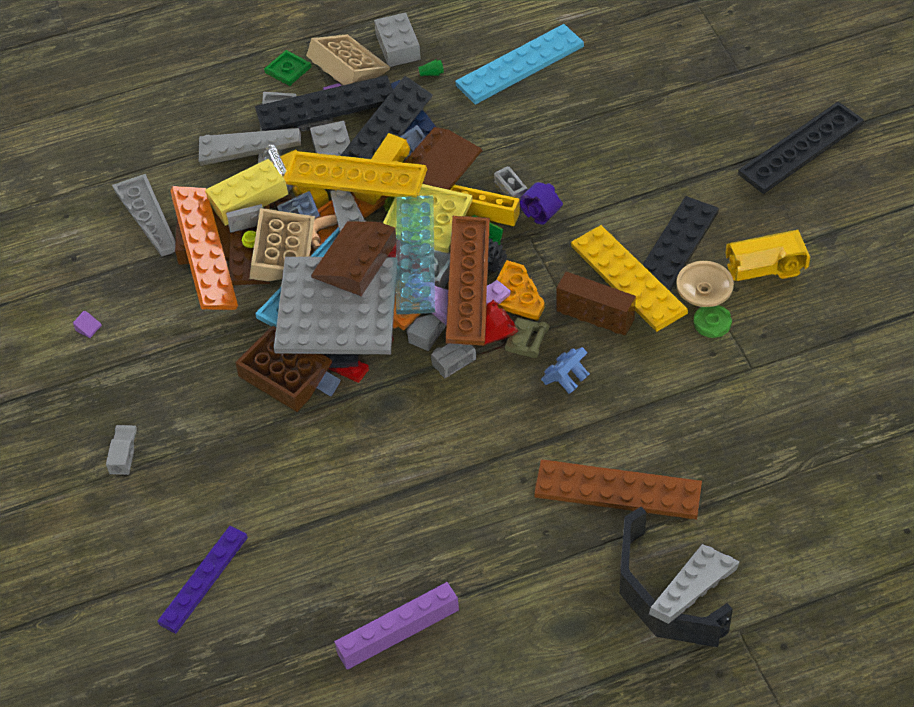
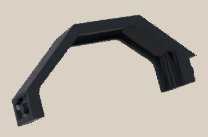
[619,506,733,647]

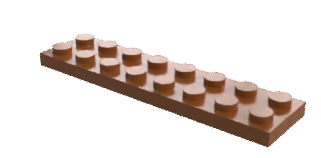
[446,216,490,346]
[535,459,702,520]

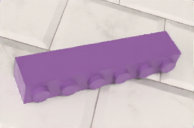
[334,582,459,670]

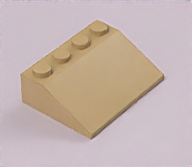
[306,34,390,85]
[249,208,315,281]

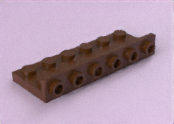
[229,202,274,285]

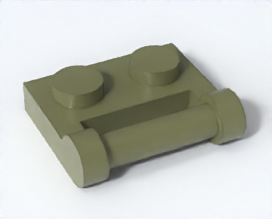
[505,317,550,358]

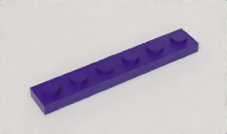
[158,526,248,634]

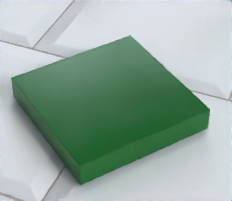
[264,50,311,86]

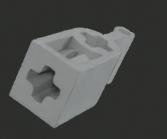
[106,425,137,475]

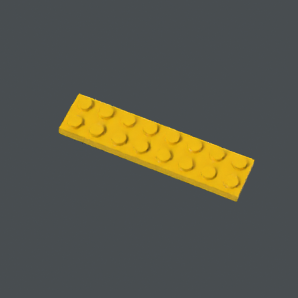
[283,151,427,199]
[571,225,688,332]

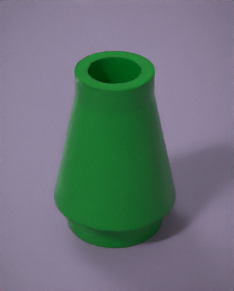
[418,59,444,76]

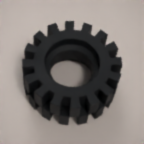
[488,239,507,272]

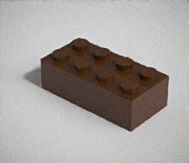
[556,272,636,336]

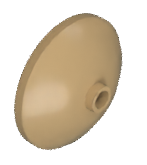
[676,261,734,307]

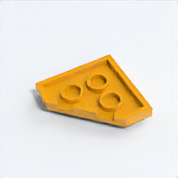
[496,260,545,321]

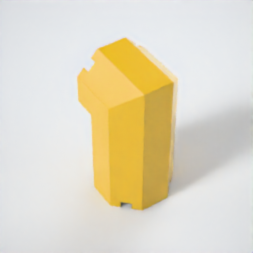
[725,230,810,281]

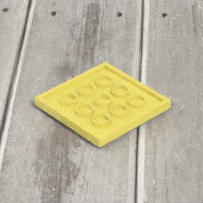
[383,184,472,253]

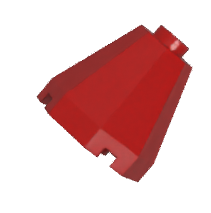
[481,299,519,346]

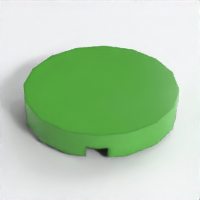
[694,305,732,338]

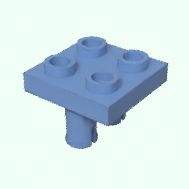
[541,347,590,394]

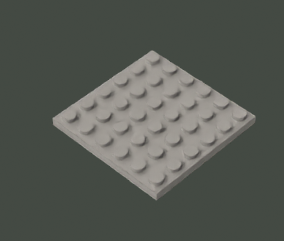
[274,257,398,354]

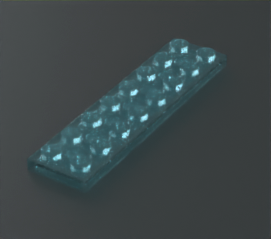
[396,195,435,315]

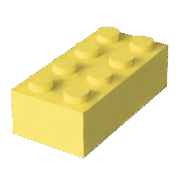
[205,159,288,226]

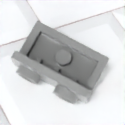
[226,204,263,232]

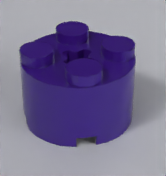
[520,182,563,224]

